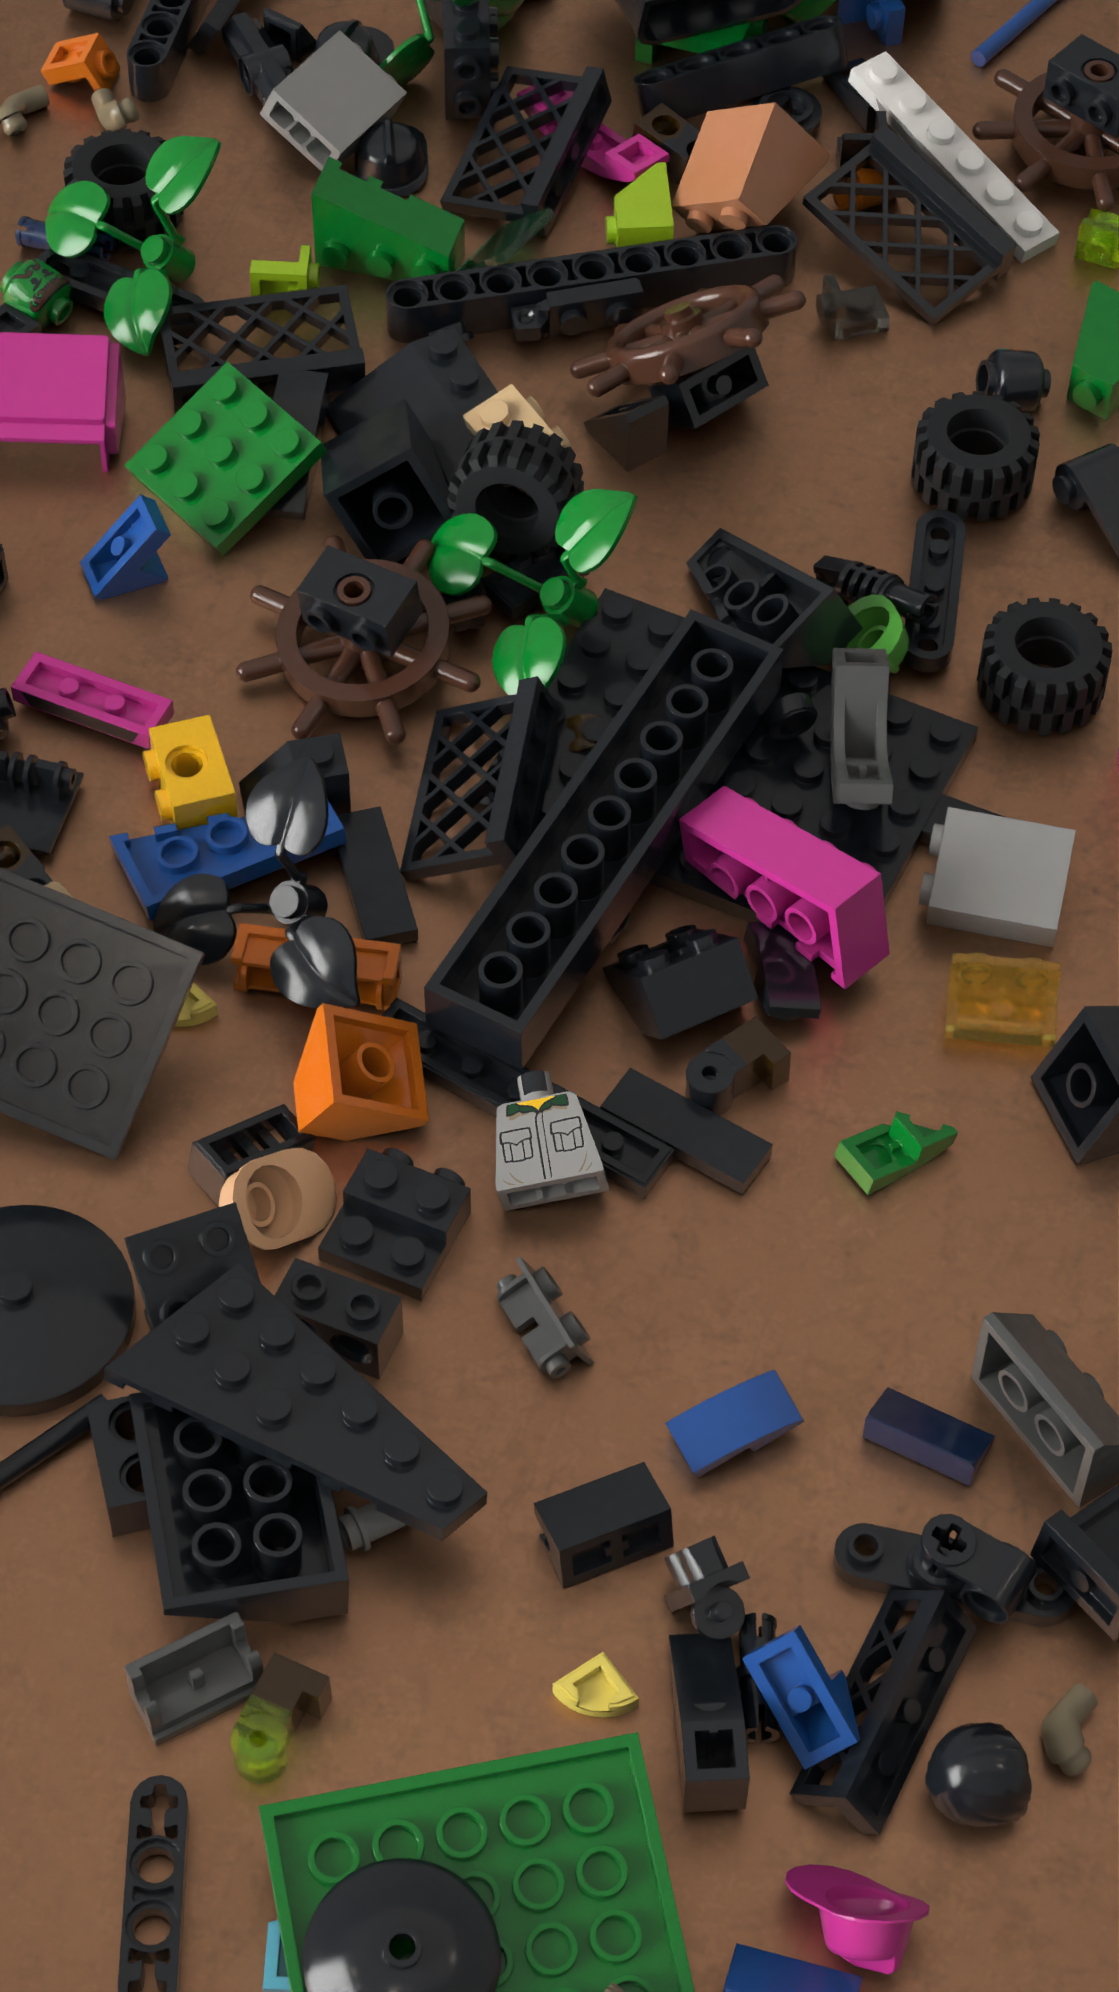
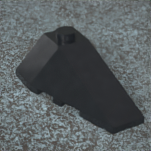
[686,528,863,668]

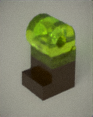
[230,1652,332,1784]

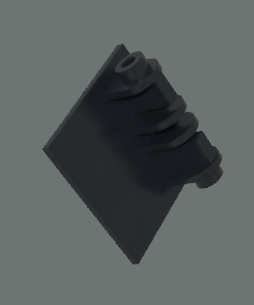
[0,751,84,856]
[124,1202,261,1331]

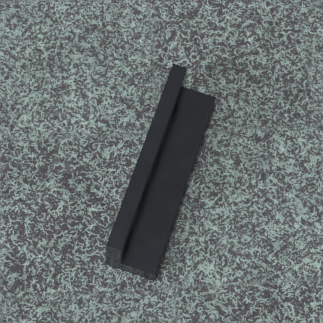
[789,1589,977,1835]

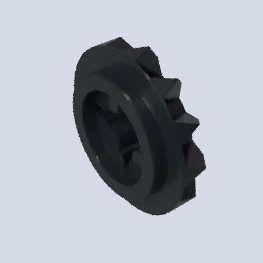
[750,86,822,135]

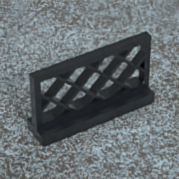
[440,66,612,237]
[802,124,1017,327]
[160,284,366,414]
[400,676,561,881]

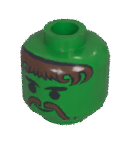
[0,258,73,330]

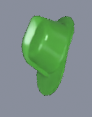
[846,594,909,674]

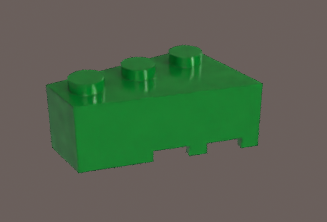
[311,157,465,281]

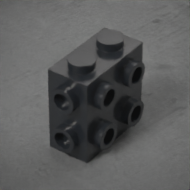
[443,0,499,120]

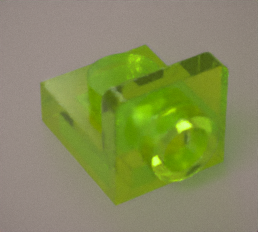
[1074,208,1119,269]

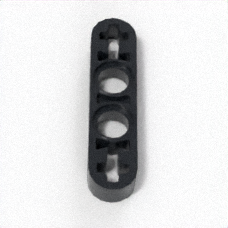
[118,1775,190,1992]

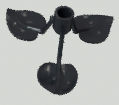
[153,757,360,1009]

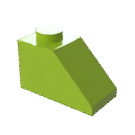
[605,162,674,248]

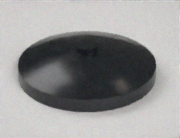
[0,1205,136,1417]

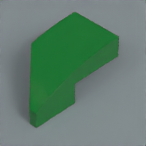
[834,1111,958,1195]

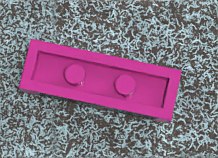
[11,651,174,750]

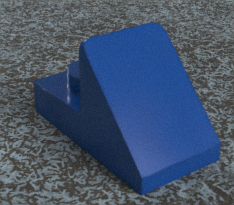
[837,0,906,47]
[80,494,171,600]
[742,1625,860,1770]

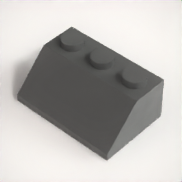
[971,1312,1119,1508]

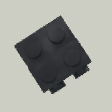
[318,1148,471,1301]

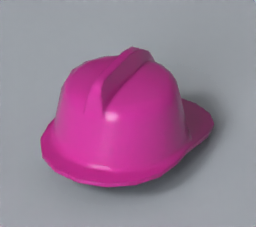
[785,1864,929,1974]

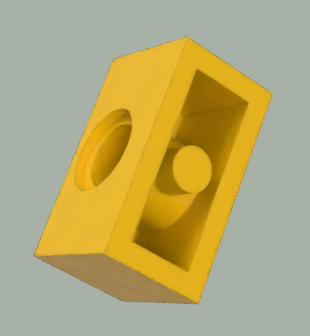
[142,714,238,830]

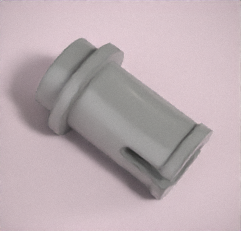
[337,1502,407,1552]

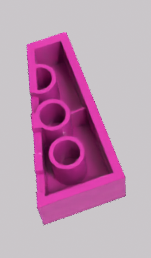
[679,786,890,989]

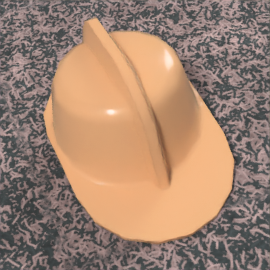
[219,1148,337,1250]

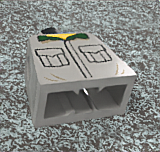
[495,1070,610,1211]

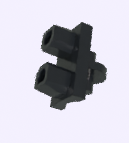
[664,1535,750,1640]

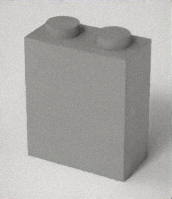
[260,30,407,172]
[919,807,1076,947]

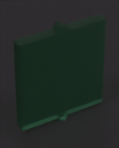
[456,208,555,271]

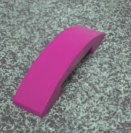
[517,86,670,182]

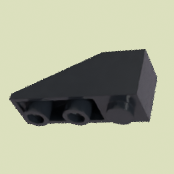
[668,1633,750,1812]

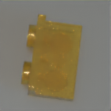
[944,953,1062,1048]

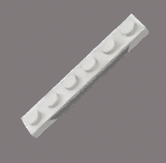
[848,51,1060,263]

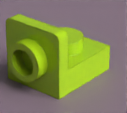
[250,245,320,310]

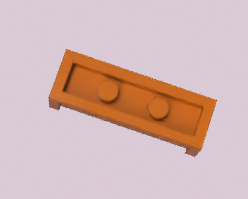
[231,923,402,1010]

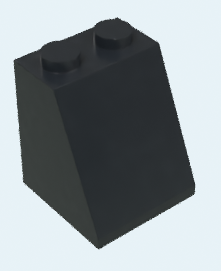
[321,399,454,562]
[1030,1006,1119,1164]

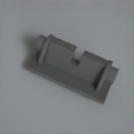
[496,1256,594,1379]

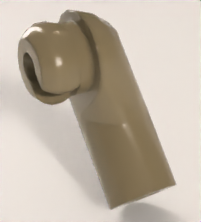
[0,84,50,136]
[91,88,139,132]
[1041,1683,1098,1776]

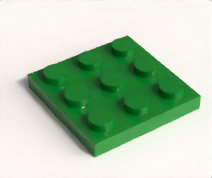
[124,361,327,556]

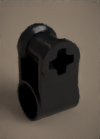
[912,1514,1036,1624]

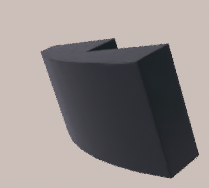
[743,921,821,1021]

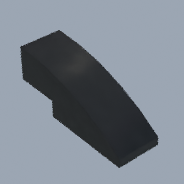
[264,368,330,520]

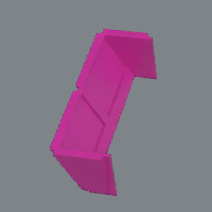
[0,332,126,472]

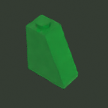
[1066,280,1119,420]

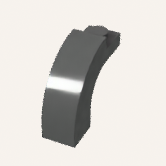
[830,648,893,810]

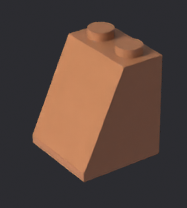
[671,102,831,234]

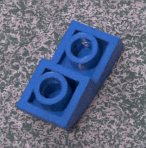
[665,1370,805,1478]

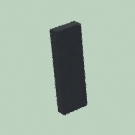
[335,806,418,944]
[600,1068,773,1194]

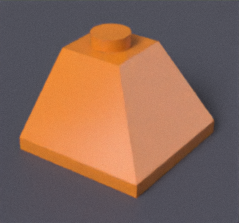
[293,1003,429,1141]

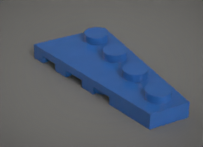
[109,801,347,921]

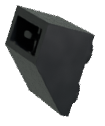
[603,924,758,1040]

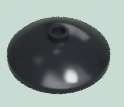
[303,1858,501,1992]

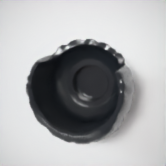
[925,1722,1032,1828]

